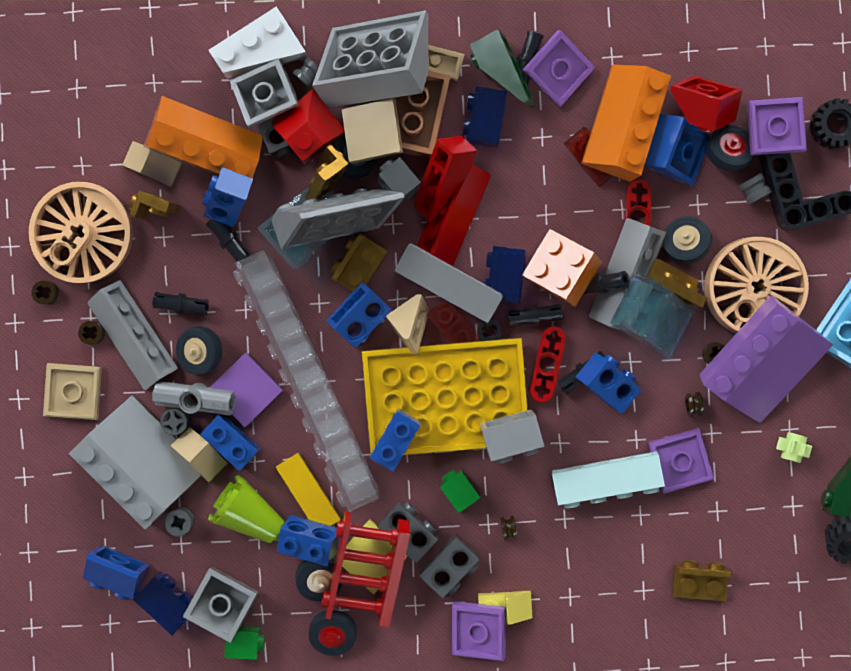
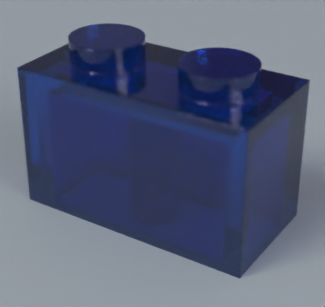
[462,86,507,148]
[483,246,527,304]
[133,571,193,636]

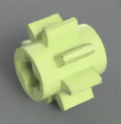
[776,432,812,463]

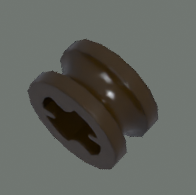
[31,281,59,305]
[78,321,105,345]
[702,342,725,364]
[685,392,704,417]
[500,515,517,541]

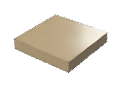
[342,98,403,164]
[43,363,102,420]

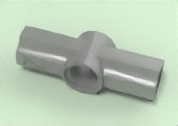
[152,381,237,415]

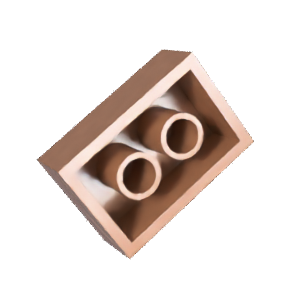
[390,71,450,158]

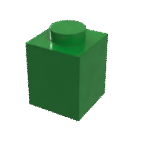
[440,469,480,513]
[224,626,265,660]

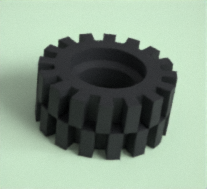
[810,98,851,149]
[824,515,851,564]

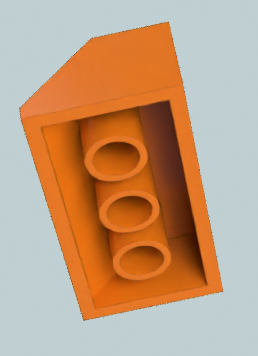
[581,64,671,182]
[143,96,263,178]

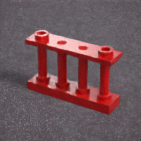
[321,511,411,627]

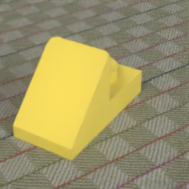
[478,591,532,625]

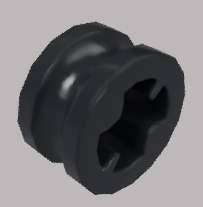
[477,319,501,341]

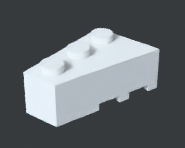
[209,6,308,79]

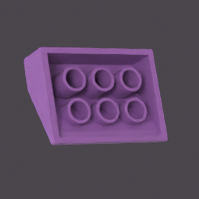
[699,295,833,423]

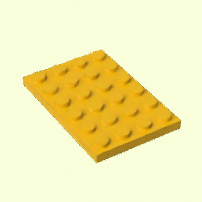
[362,338,527,455]

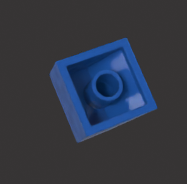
[644,113,710,186]
[83,545,150,600]

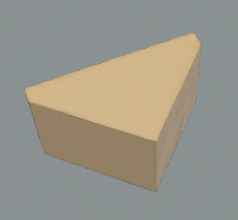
[122,141,182,187]
[386,294,430,354]
[170,427,227,482]

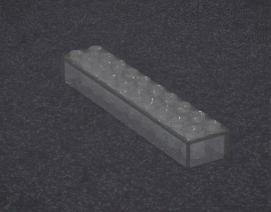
[233,250,381,512]

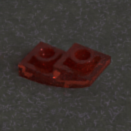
[563,127,613,187]
[426,300,481,344]

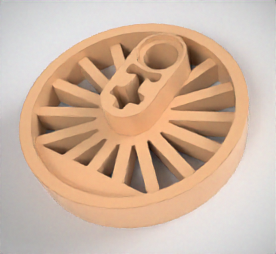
[29,182,133,283]
[704,237,809,334]

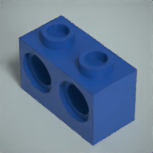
[202,167,253,227]
[326,282,392,349]
[576,352,642,414]
[370,408,421,472]
[200,414,261,471]
[277,515,339,567]

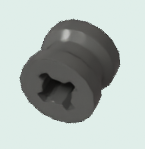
[293,57,318,91]
[738,173,772,205]
[160,408,190,435]
[165,507,195,536]

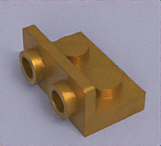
[305,145,348,200]
[129,190,181,220]
[330,233,388,292]
[644,259,707,307]
[671,560,732,601]

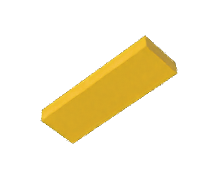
[276,452,341,526]

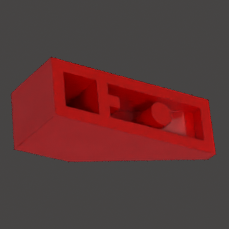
[414,136,477,221]

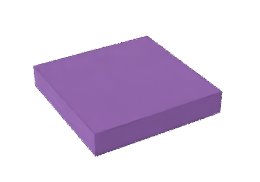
[523,30,595,107]
[747,97,807,156]
[210,352,283,427]
[647,428,714,494]
[452,601,506,661]

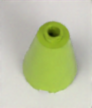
[208,475,284,543]

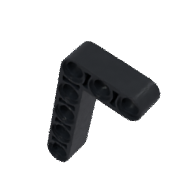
[758,153,851,231]

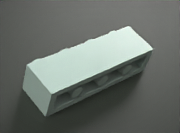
[552,451,665,508]

